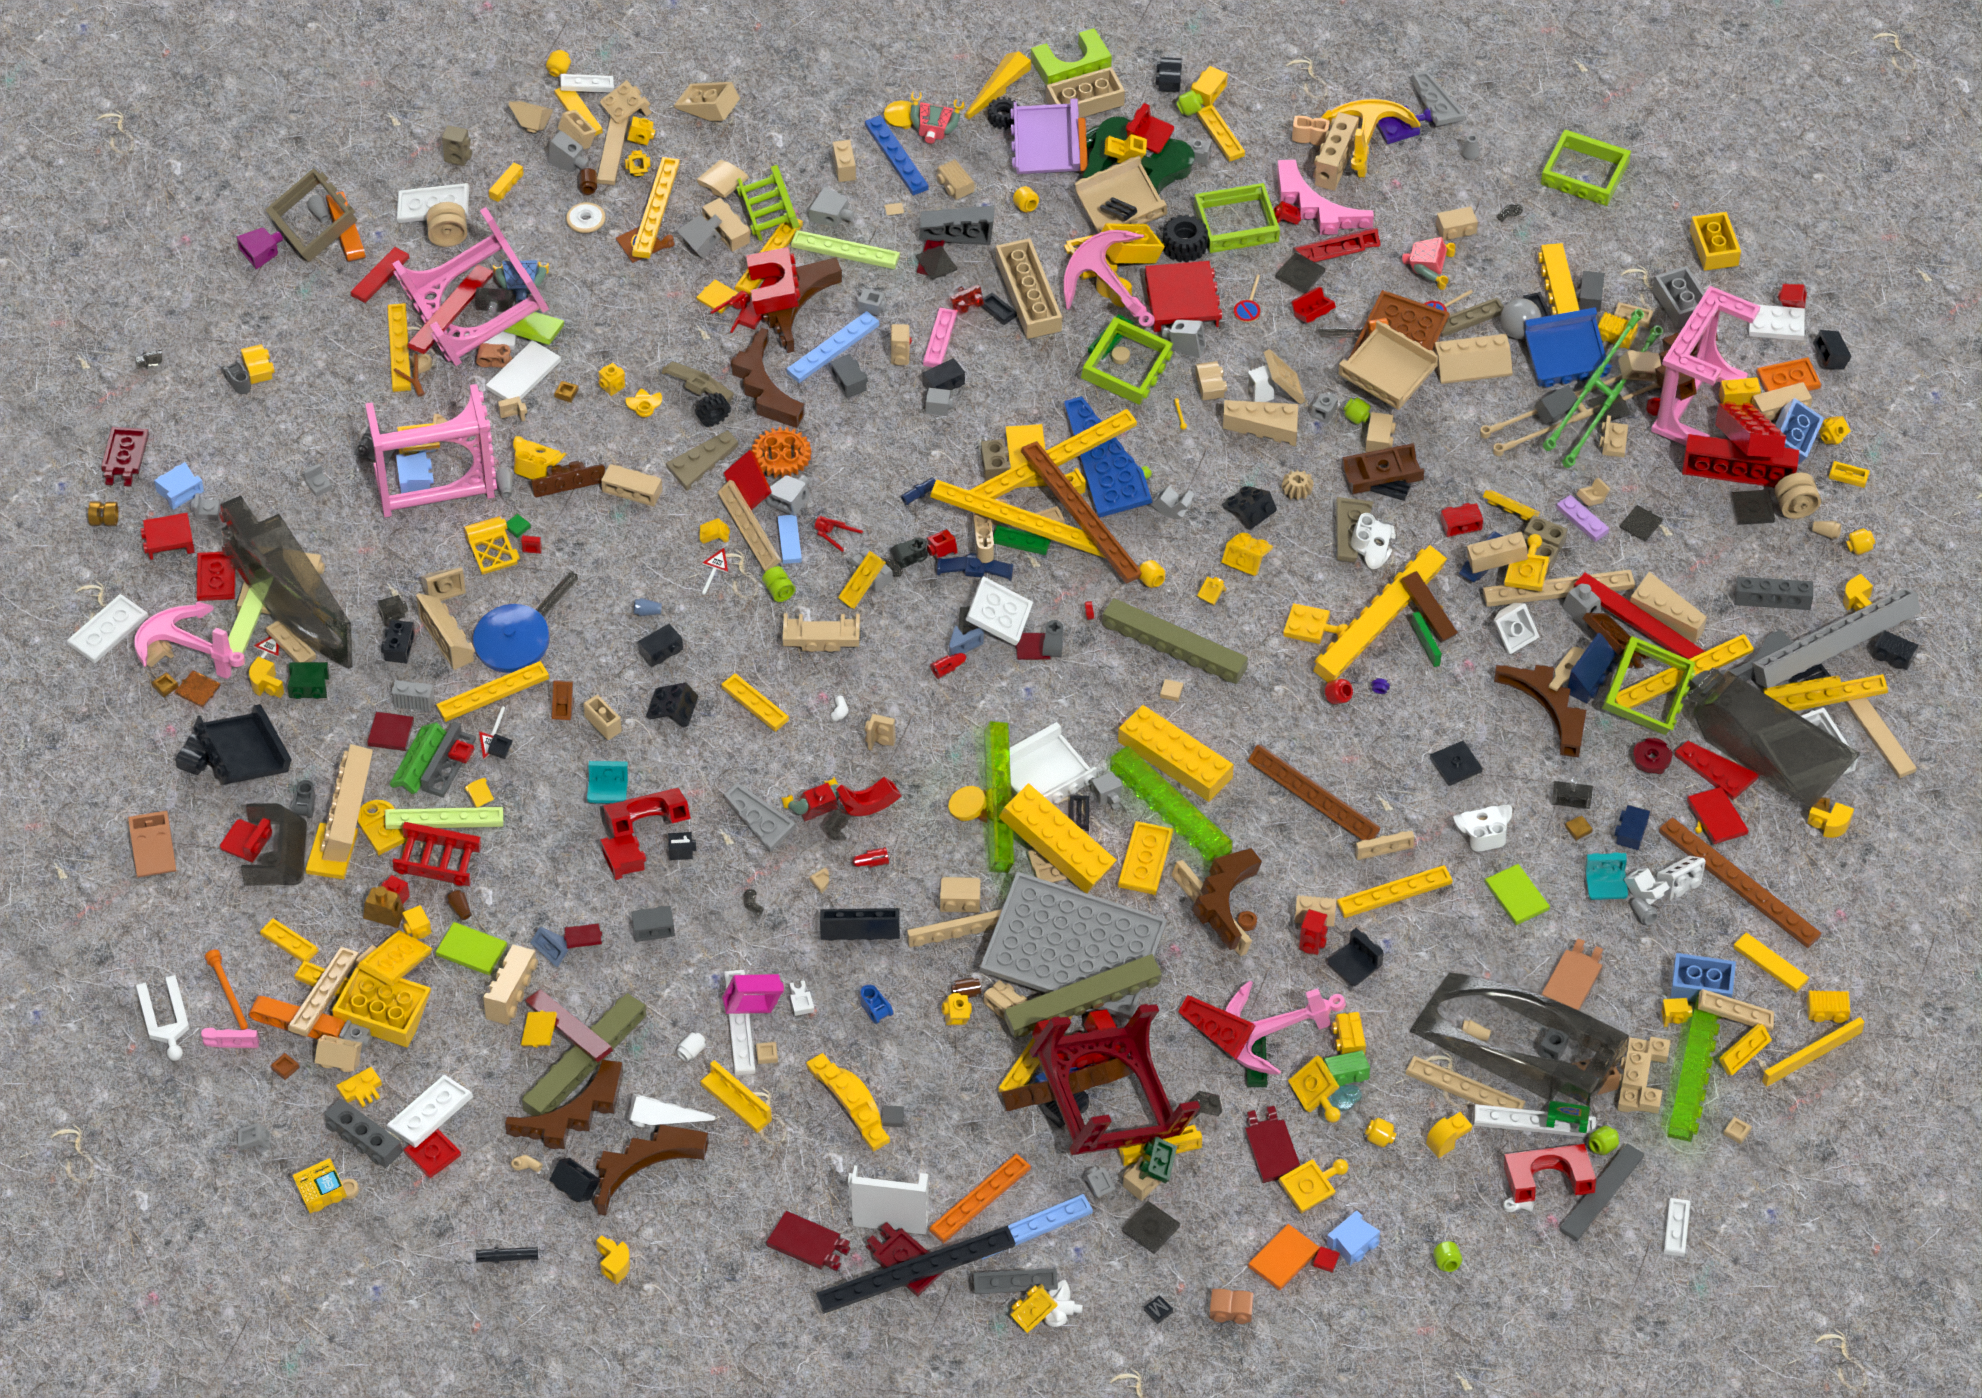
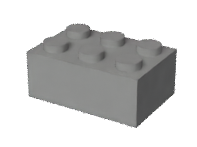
[1653,266,1705,328]

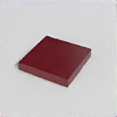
[367,712,414,751]

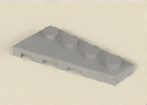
[1411,71,1466,126]
[724,783,796,852]

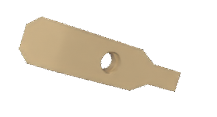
[1549,647,1585,691]

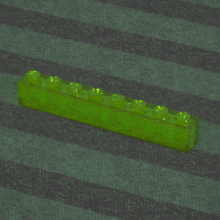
[984,721,1014,873]
[1110,745,1233,862]
[1668,994,1722,1142]

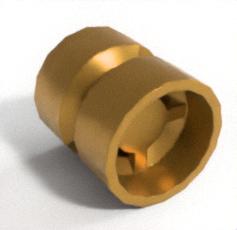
[88,501,119,526]

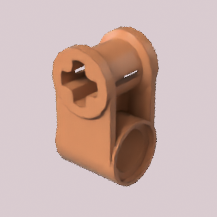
[476,343,512,368]

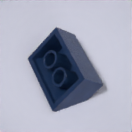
[1568,633,1617,704]

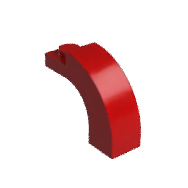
[836,776,902,816]

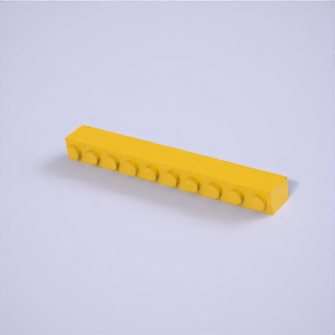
[1313,545,1447,683]

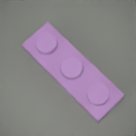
[1556,495,1609,542]

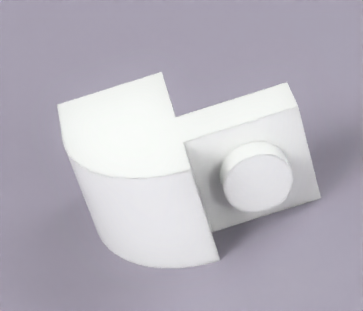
[1624,868,1670,904]

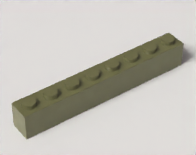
[1102,598,1248,684]
[1004,954,1162,1038]
[522,993,646,1116]

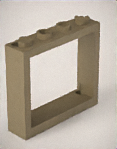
[265,168,358,262]

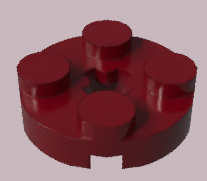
[1633,738,1672,774]

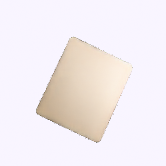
[885,203,904,215]

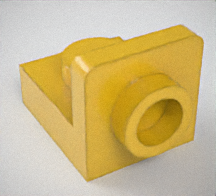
[1197,576,1227,606]

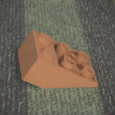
[128,811,177,878]

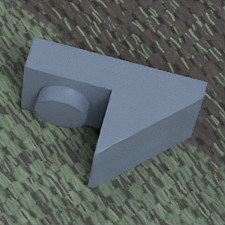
[949,626,984,656]

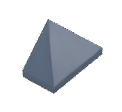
[530,927,568,967]

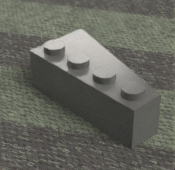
[919,205,994,245]

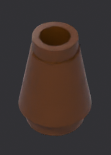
[447,890,472,920]

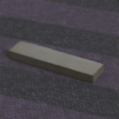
[1441,297,1504,337]

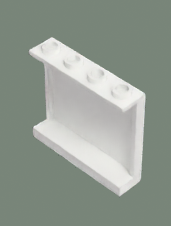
[993,722,1097,804]
[848,1165,929,1234]

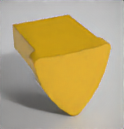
[464,778,494,808]

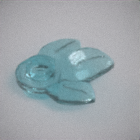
[1327,1085,1362,1111]

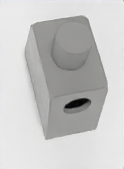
[548,130,589,172]
[809,186,855,227]
[677,214,722,259]
[1162,320,1207,358]
[766,475,809,516]
[1562,584,1601,629]

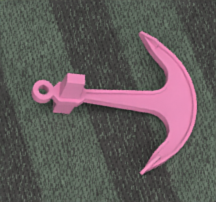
[1064,230,1155,328]
[134,602,245,679]
[1225,981,1346,1075]

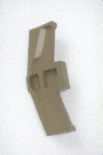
[662,361,734,403]

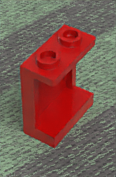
[140,512,195,560]

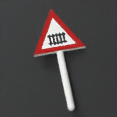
[702,548,728,595]
[248,636,279,678]
[479,706,505,760]

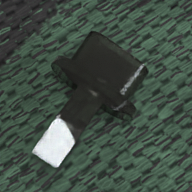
[135,350,162,370]

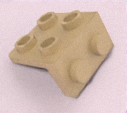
[600,80,652,124]
[940,877,980,913]

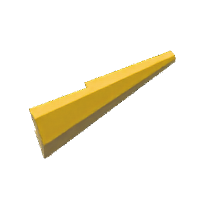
[964,51,1031,120]

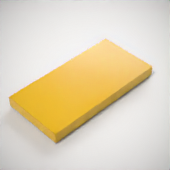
[1006,424,1048,488]
[1118,821,1174,895]
[358,930,432,986]

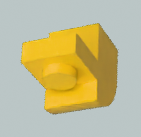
[1104,134,1147,163]
[1843,574,1873,612]
[249,656,284,698]
[1807,802,1854,838]
[1426,1112,1473,1158]
[596,1235,630,1285]

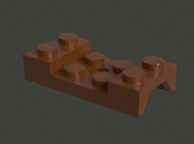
[1342,443,1425,494]

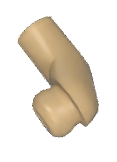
[511,1155,543,1173]

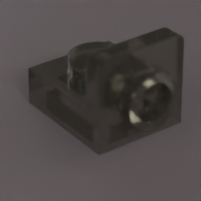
[823,808,852,841]

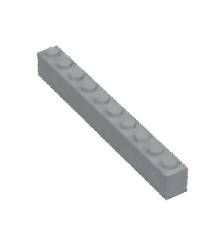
[1753,587,1921,688]

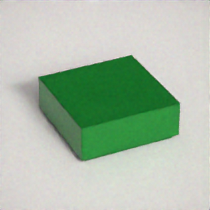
[506,514,531,538]

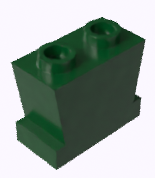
[287,662,330,699]

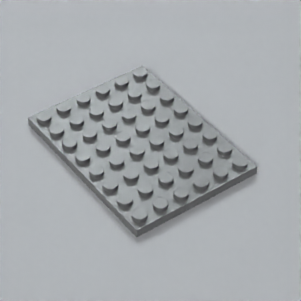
[980,871,1167,1019]

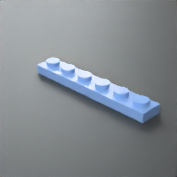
[787,311,879,383]

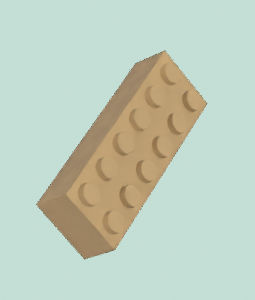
[996,238,1062,339]
[320,744,373,862]

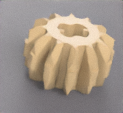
[1282,469,1314,500]

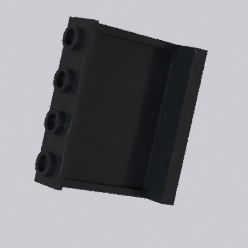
[193,704,292,784]

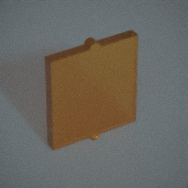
[175,670,221,708]

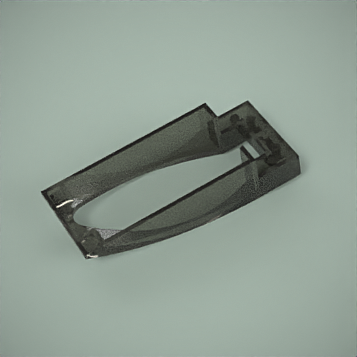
[219,495,353,669]
[1410,972,1629,1106]

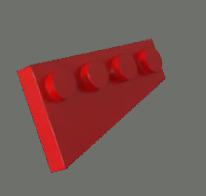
[1674,741,1759,800]
[1178,995,1256,1060]

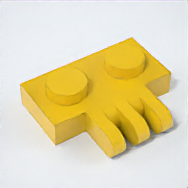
[336,1067,382,1108]

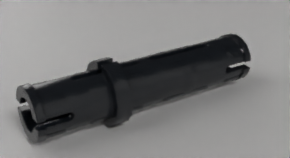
[476,1247,538,1264]

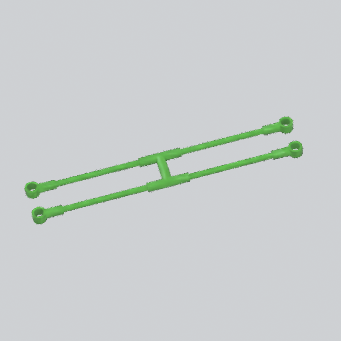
[1543,309,1663,468]

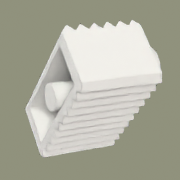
[1247,364,1276,402]

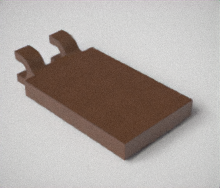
[1582,613,1650,668]

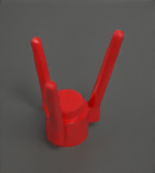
[710,291,751,333]
[814,516,863,552]

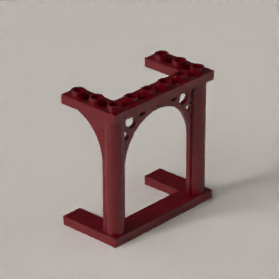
[1029,1004,1200,1155]

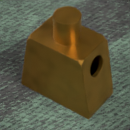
[363,886,405,928]

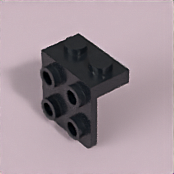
[1222,486,1277,530]
[646,682,699,727]
[1328,928,1384,986]

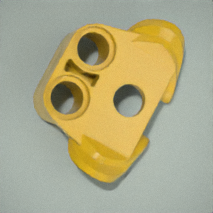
[513,436,567,479]

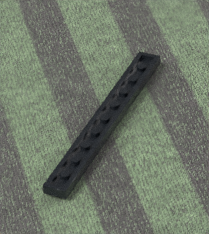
[816,1225,1016,1314]

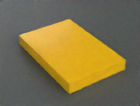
[306,823,358,879]

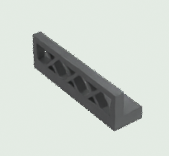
[421,721,476,798]
[973,1268,1058,1294]

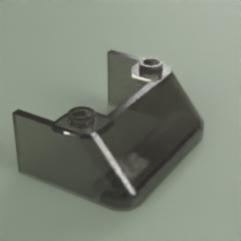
[241,803,307,886]

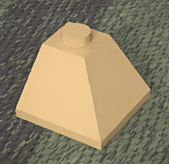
[509,101,553,133]
[421,567,466,601]

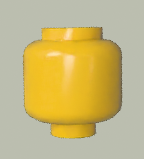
[546,50,571,77]
[1013,186,1039,213]
[1846,528,1876,555]
[1139,560,1166,588]
[1365,1118,1396,1148]

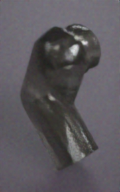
[880,557,903,577]
[743,889,764,916]

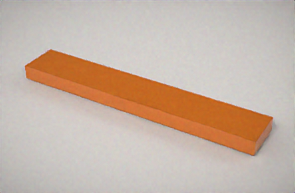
[929,1153,1031,1244]

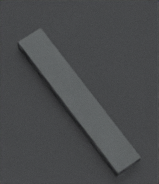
[1560,1143,1644,1241]

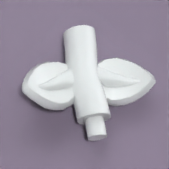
[1044,1280,1083,1327]

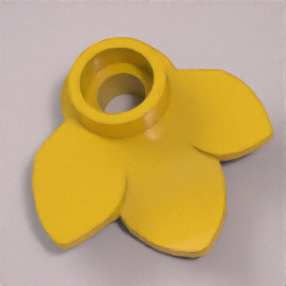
[626,388,662,417]

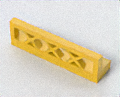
[700,1060,772,1133]
[1118,1125,1203,1166]

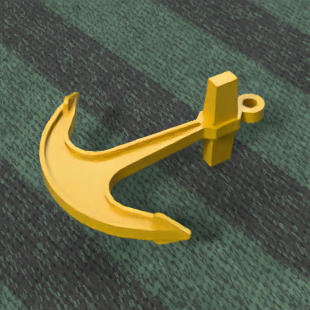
[1321,99,1421,177]

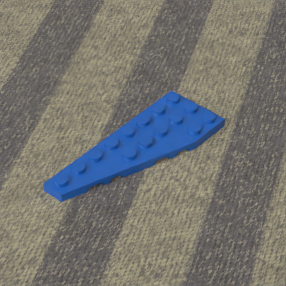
[1064,396,1153,518]

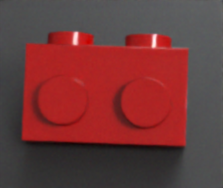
[1291,287,1336,323]

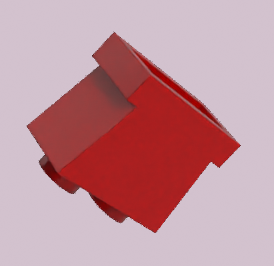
[600,834,647,880]

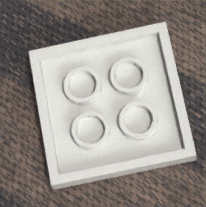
[966,576,1033,646]

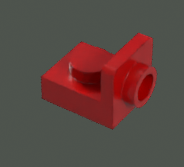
[1273,201,1301,225]

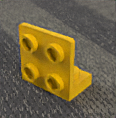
[1221,532,1273,576]

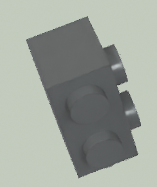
[1576,271,1605,312]
[830,354,868,398]
[1534,384,1578,424]
[631,906,675,942]

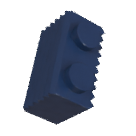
[1614,805,1650,850]

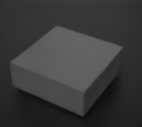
[882,1105,904,1127]

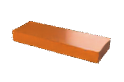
[1078,118,1088,174]

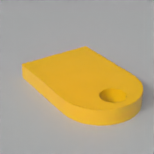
[358,800,407,856]

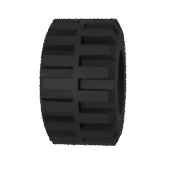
[1162,214,1208,263]

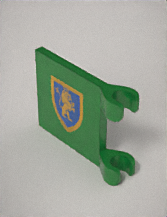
[1546,1100,1590,1133]

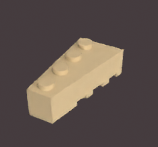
[1223,400,1298,446]
[1630,572,1707,643]
[483,945,538,1025]

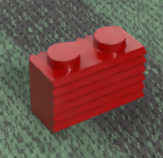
[1440,503,1483,537]

